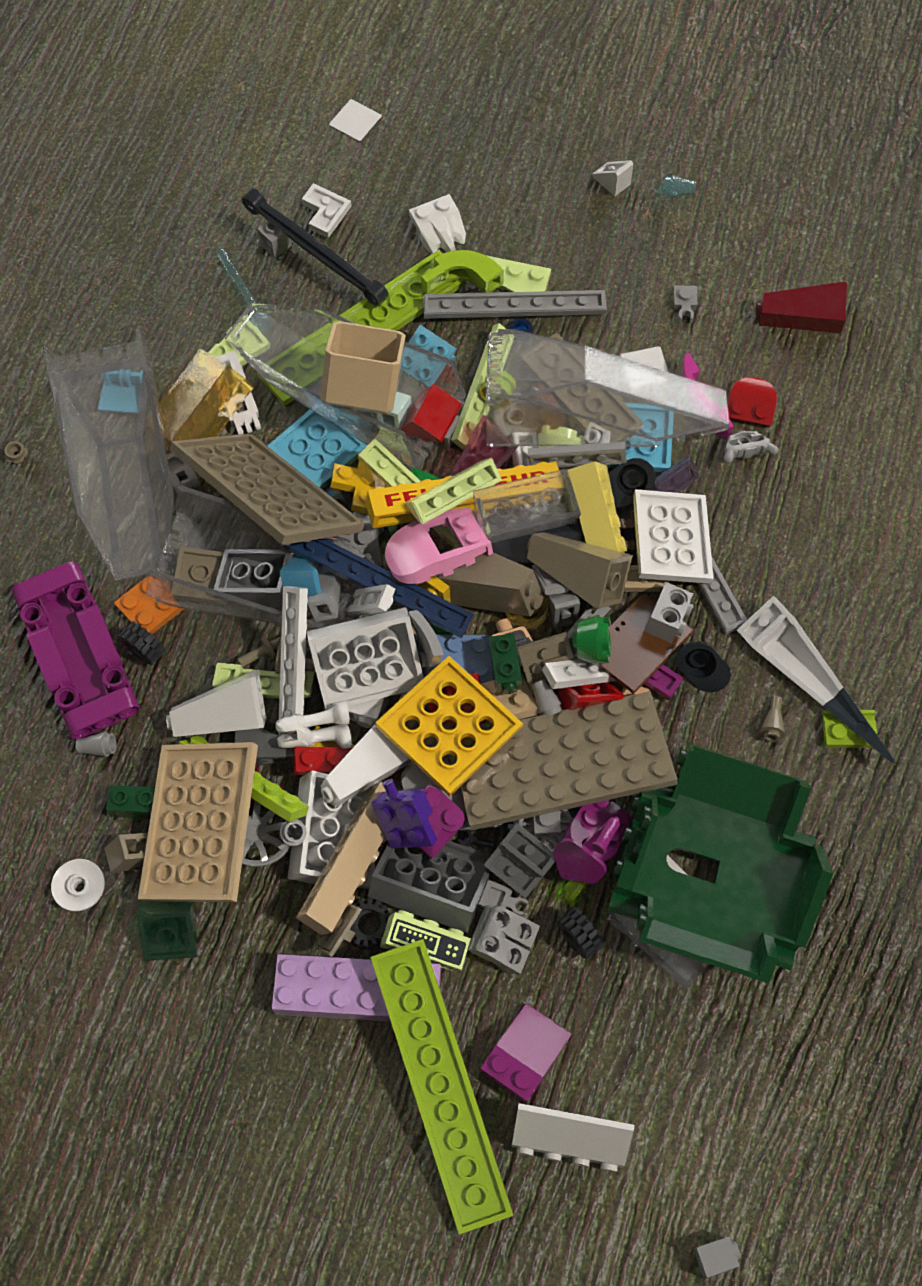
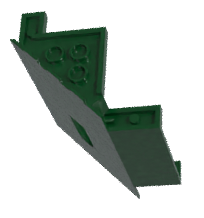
[608,743,834,984]

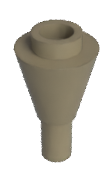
[759,696,785,742]

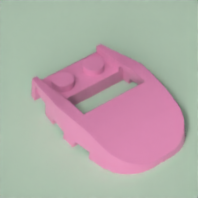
[385,507,493,584]

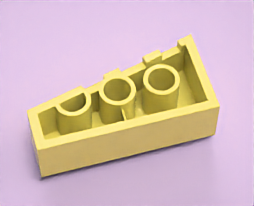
[567,461,627,553]

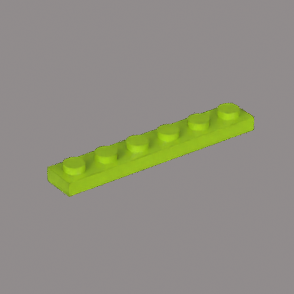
[179,736,309,822]

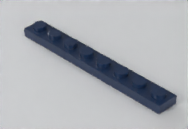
[282,538,474,639]

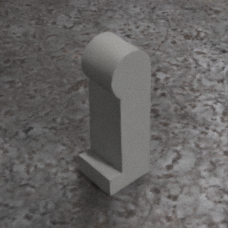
[307,565,341,622]

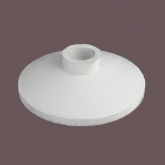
[51,859,105,911]

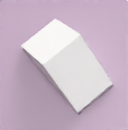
[592,160,633,196]

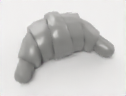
[724,430,779,463]

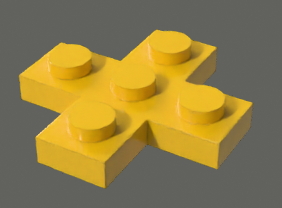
[330,460,388,515]

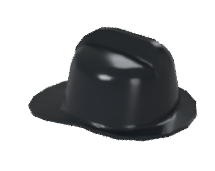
[608,458,655,508]
[676,641,731,693]

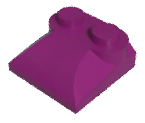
[419,784,468,859]

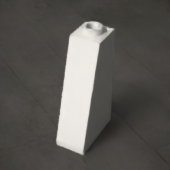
[321,725,412,808]

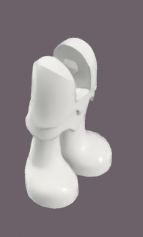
[276,701,352,749]

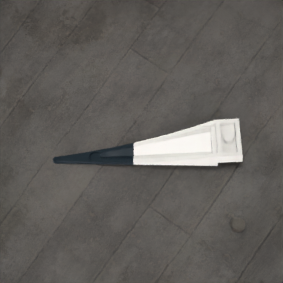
[737,596,896,764]

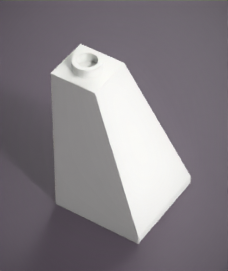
[166,669,266,737]

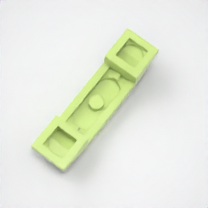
[212,663,315,699]

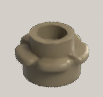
[4,441,28,464]

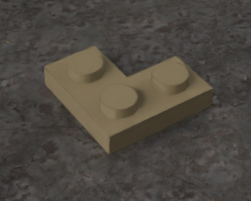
[517,632,574,696]

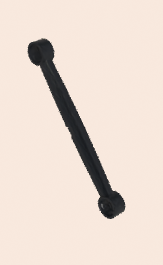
[241,188,389,307]

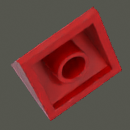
[400,383,462,443]
[557,682,624,711]

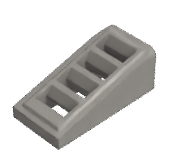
[532,564,569,595]

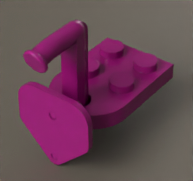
[553,800,632,883]

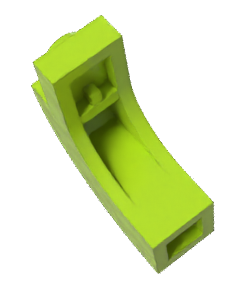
[421,250,504,294]

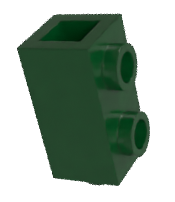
[489,633,522,694]
[106,785,155,819]

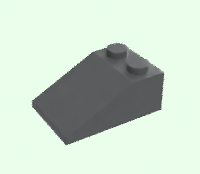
[213,549,296,608]

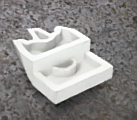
[409,194,466,254]

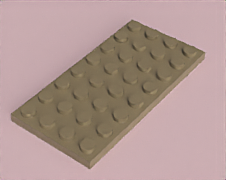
[170,433,364,545]
[454,691,677,830]

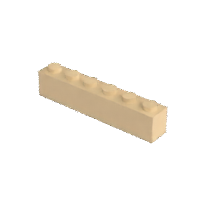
[296,782,387,935]

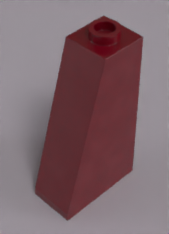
[755,282,847,334]

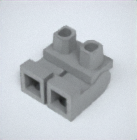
[468,905,540,974]

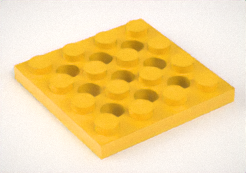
[375,656,523,797]

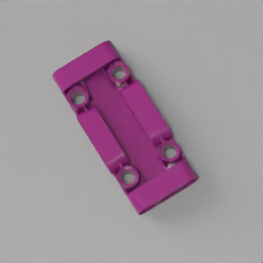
[11,562,140,739]

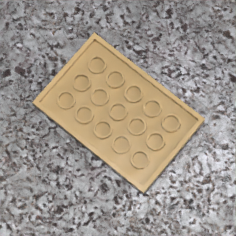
[138,742,258,902]

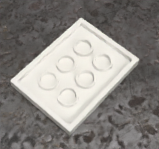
[633,489,714,584]

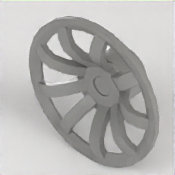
[242,800,292,867]

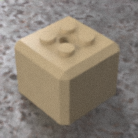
[320,321,406,414]

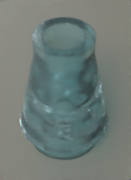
[661,174,696,197]

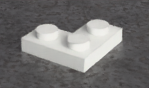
[302,183,351,238]

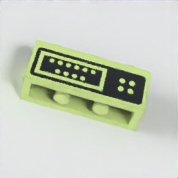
[380,910,471,973]

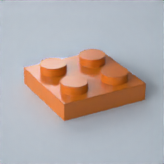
[114,573,184,634]

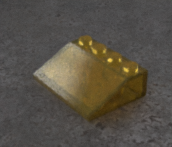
[145,348,254,442]

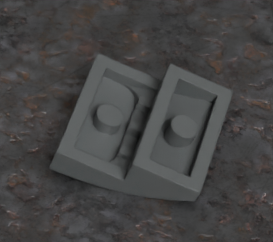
[484,823,555,899]

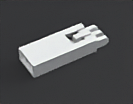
[208,351,261,435]

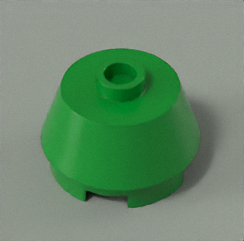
[573,615,611,666]

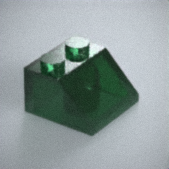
[136,900,198,961]

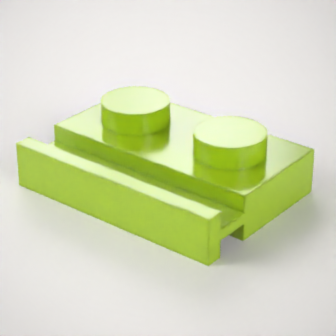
[822,710,877,748]

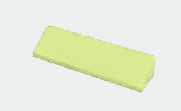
[405,458,502,525]

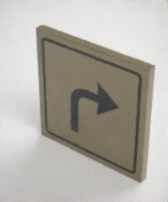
[315,905,362,957]

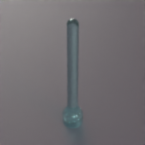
[217,248,273,333]

